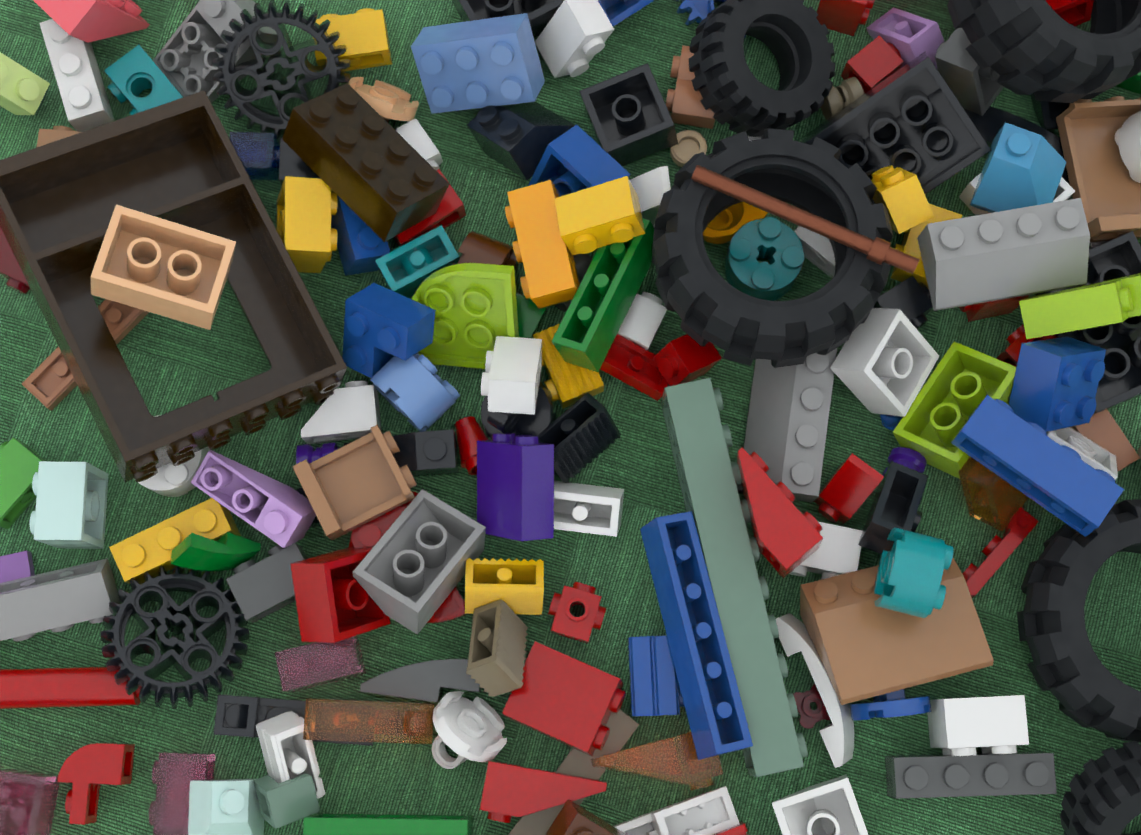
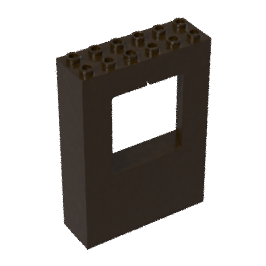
[0,90,347,482]

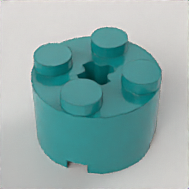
[725,217,804,301]
[874,527,954,618]

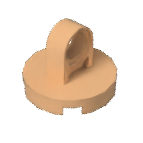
[348,77,419,123]

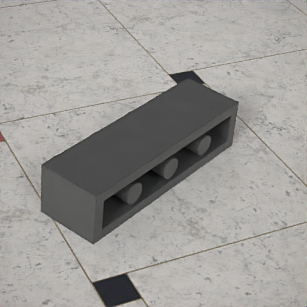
[885,751,1057,799]

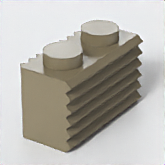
[466,599,528,697]

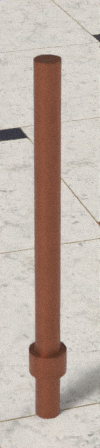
[691,165,920,274]

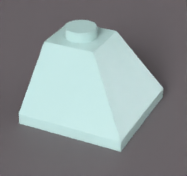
[188,779,264,835]

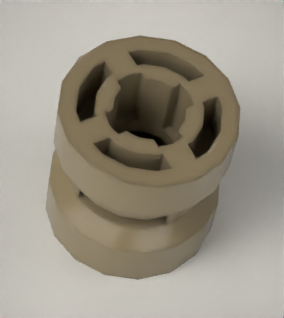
[820,77,864,120]

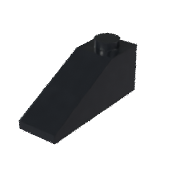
[344,429,459,477]

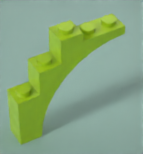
[1019,273,1141,339]

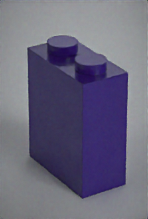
[477,433,554,541]

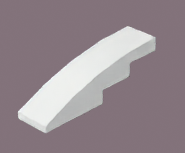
[614,786,740,835]

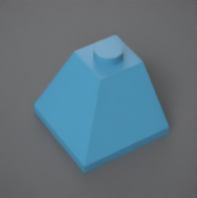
[970,122,1067,213]

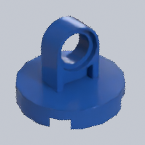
[850,689,932,721]

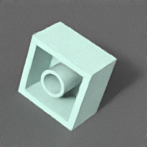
[30,461,109,549]

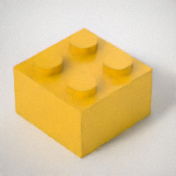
[276,176,338,273]

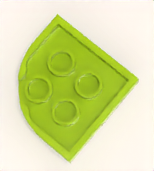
[412,263,519,369]

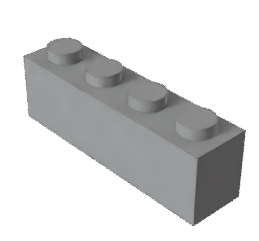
[0,558,120,642]

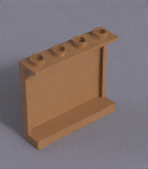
[1056,96,1141,243]

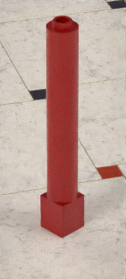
[0,667,141,709]

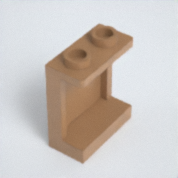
[292,425,417,540]

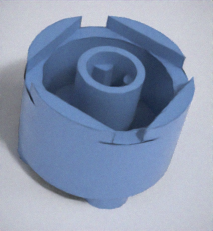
[370,353,460,432]

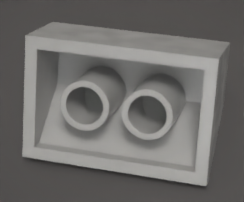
[353,489,486,635]

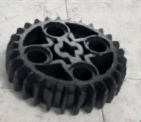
[212,0,351,139]
[100,565,249,709]

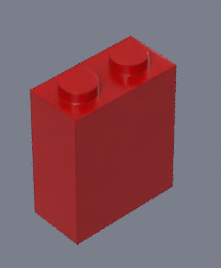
[502,641,626,756]

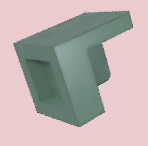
[253,773,320,829]

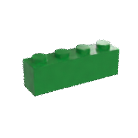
[551,218,654,372]

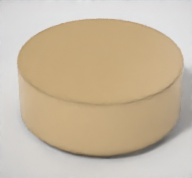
[670,130,707,167]

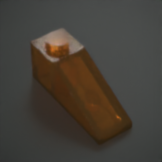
[303,698,434,744]
[591,732,723,790]

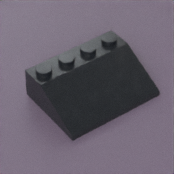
[800,52,991,194]
[1035,231,1141,414]

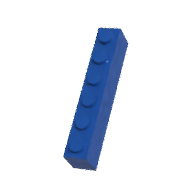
[640,511,753,760]

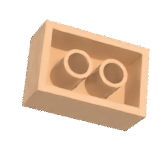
[91,204,236,330]

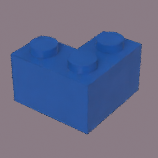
[342,283,436,378]

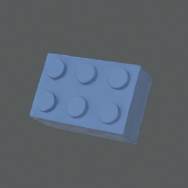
[411,13,545,114]

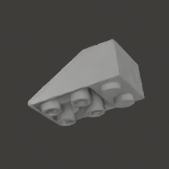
[153,0,278,103]

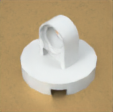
[432,690,507,769]

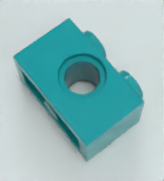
[104,45,183,115]
[375,225,460,298]

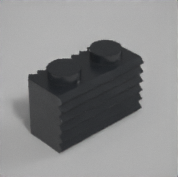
[537,393,621,483]

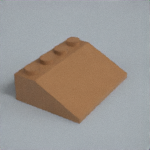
[800,558,994,705]

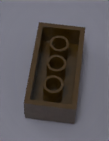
[282,83,449,242]

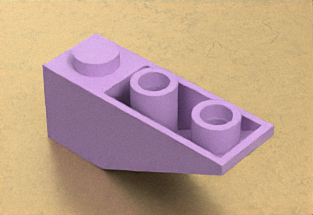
[191,450,316,548]

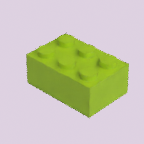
[892,341,1016,483]

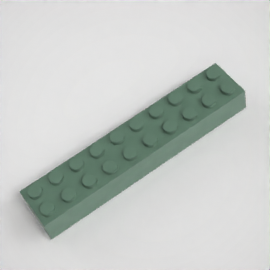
[661,378,808,777]

